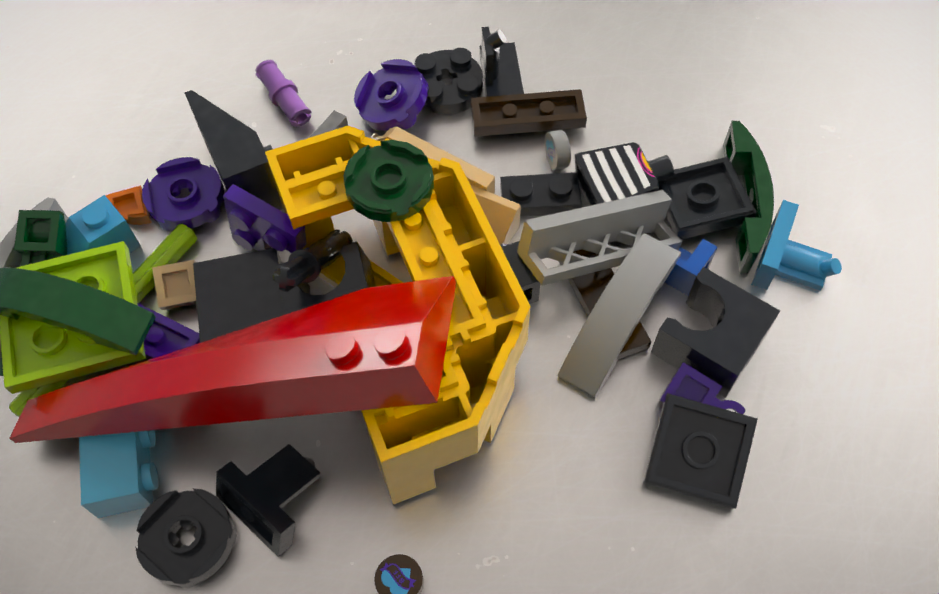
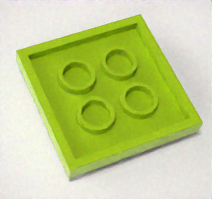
[0,241,146,394]

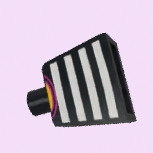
[575,142,674,206]

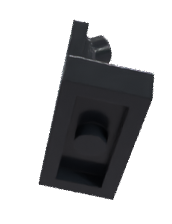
[479,27,524,97]
[216,444,321,556]

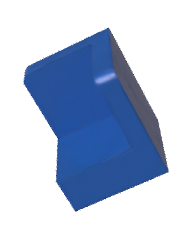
[665,239,717,296]

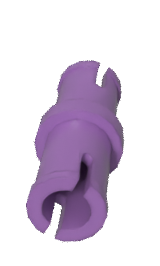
[255,60,312,127]

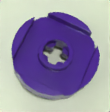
[354,59,429,131]
[142,157,225,232]

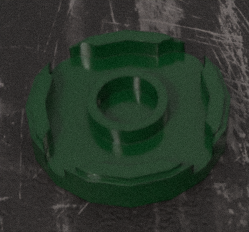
[343,140,434,222]

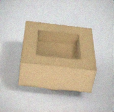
[152,260,197,310]

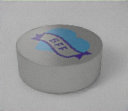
[545,130,571,170]

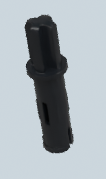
[273,229,353,292]

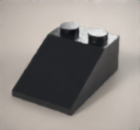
[184,90,283,210]

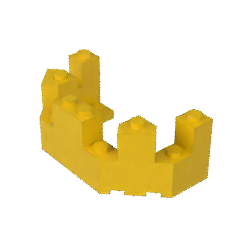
[265,125,531,505]

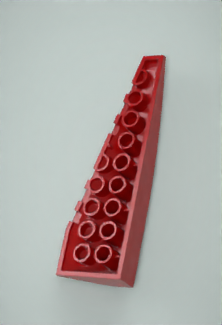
[9,276,456,443]

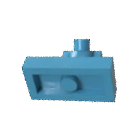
[751,200,842,291]

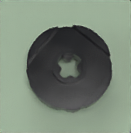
[415,48,483,115]
[135,488,237,588]

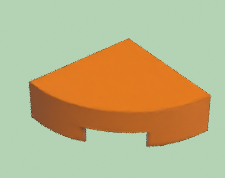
[105,185,152,225]

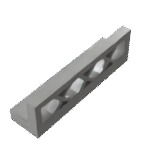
[517,190,682,286]

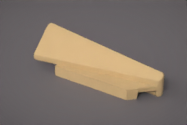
[370,127,521,244]

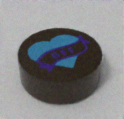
[374,554,424,594]

